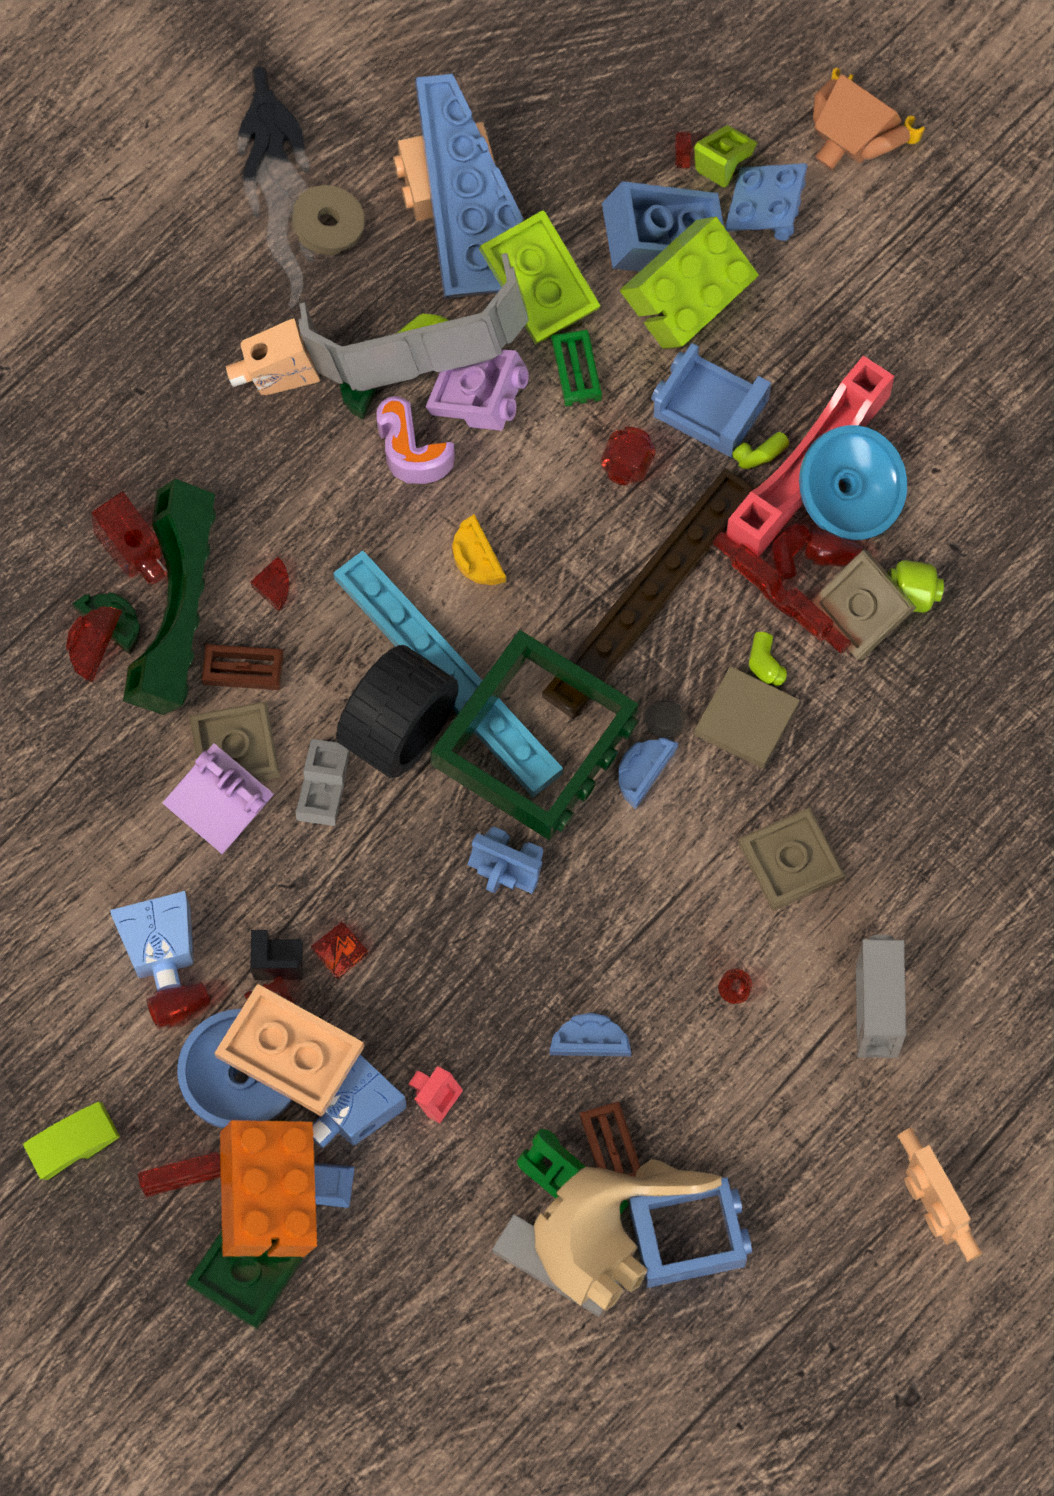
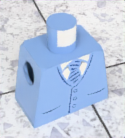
[110,891,194,993]

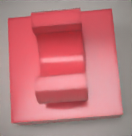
[409,1066,463,1123]

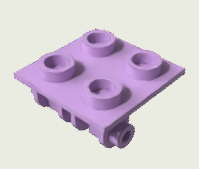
[162,743,274,855]

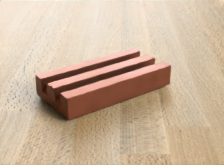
[201,644,284,690]
[580,1101,640,1177]

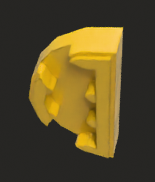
[452,514,506,585]

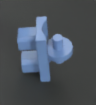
[468,826,544,894]

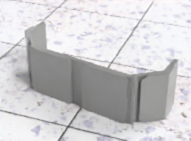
[298,253,529,391]

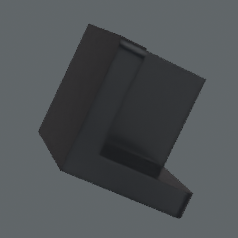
[250,930,303,980]

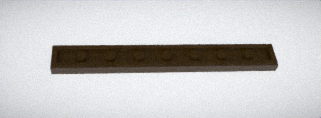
[542,468,755,719]

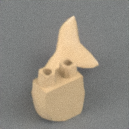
[534,1159,722,1311]

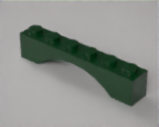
[123,479,216,715]

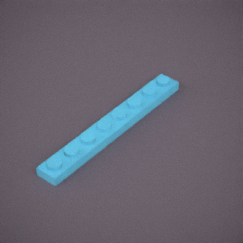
[333,550,563,798]

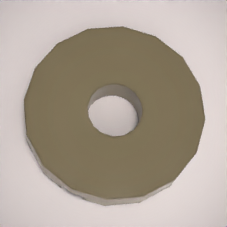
[291,185,365,256]

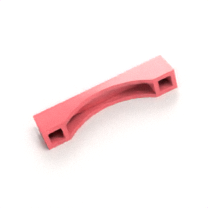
[726,355,894,560]

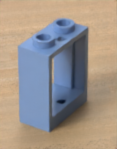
[629,1177,752,1288]

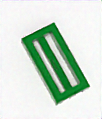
[551,329,602,407]

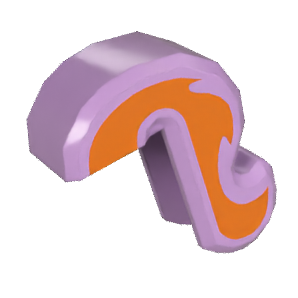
[377,396,455,484]

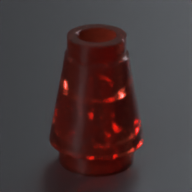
[805,529,864,567]
[146,982,210,1029]

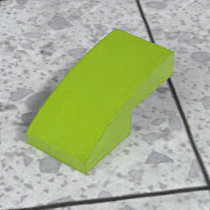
[23,1102,120,1180]

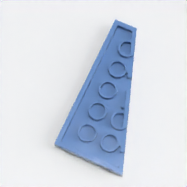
[415,74,523,299]

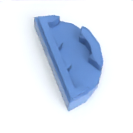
[618,738,678,809]
[550,1013,631,1057]

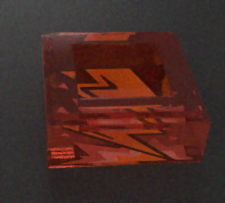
[311,922,368,979]

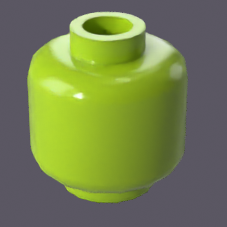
[888,560,944,613]

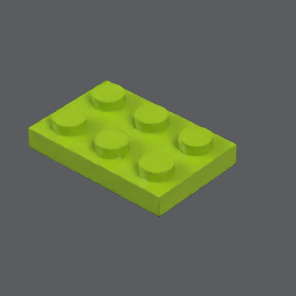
[479,210,600,345]

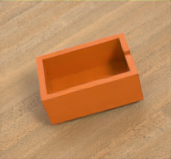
[220,1120,317,1257]

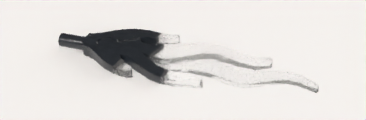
[237,67,314,310]

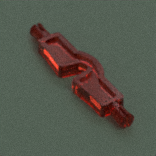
[713,532,851,654]

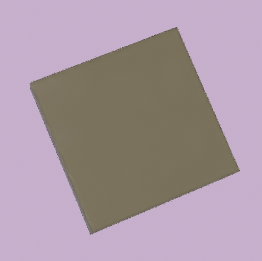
[809,550,917,660]
[694,666,800,769]
[189,701,280,782]
[738,808,845,912]

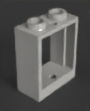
[856,935,906,1058]

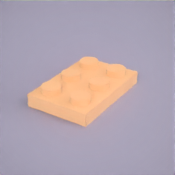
[214,984,364,1116]

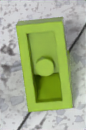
[694,125,758,188]

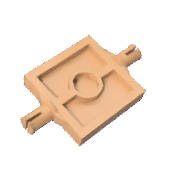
[897,1128,983,1262]

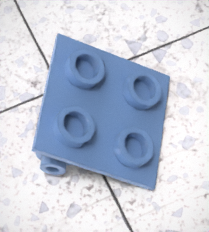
[725,163,808,241]

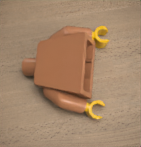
[813,68,925,170]

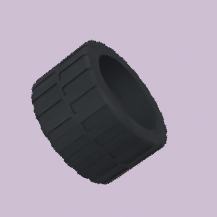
[336,645,459,778]

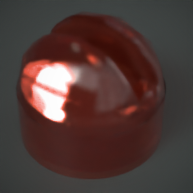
[718,968,752,1004]

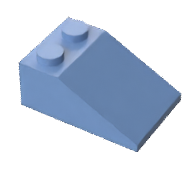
[602,181,724,271]

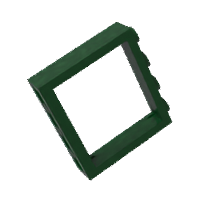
[431,629,639,841]

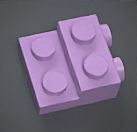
[426,349,529,431]

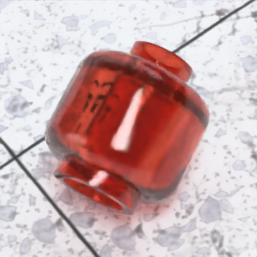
[600,426,656,486]

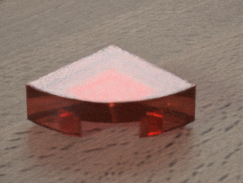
[675,131,691,168]
[250,556,290,611]

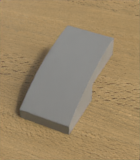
[296,739,350,826]

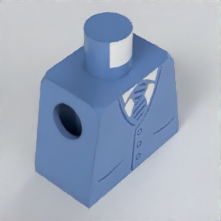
[313,1055,407,1148]

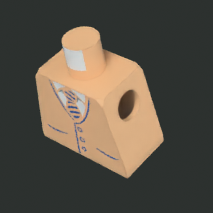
[226,318,320,396]

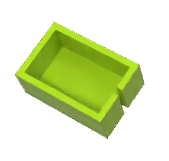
[619,216,759,349]

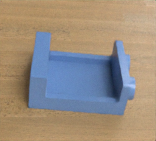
[651,343,771,458]

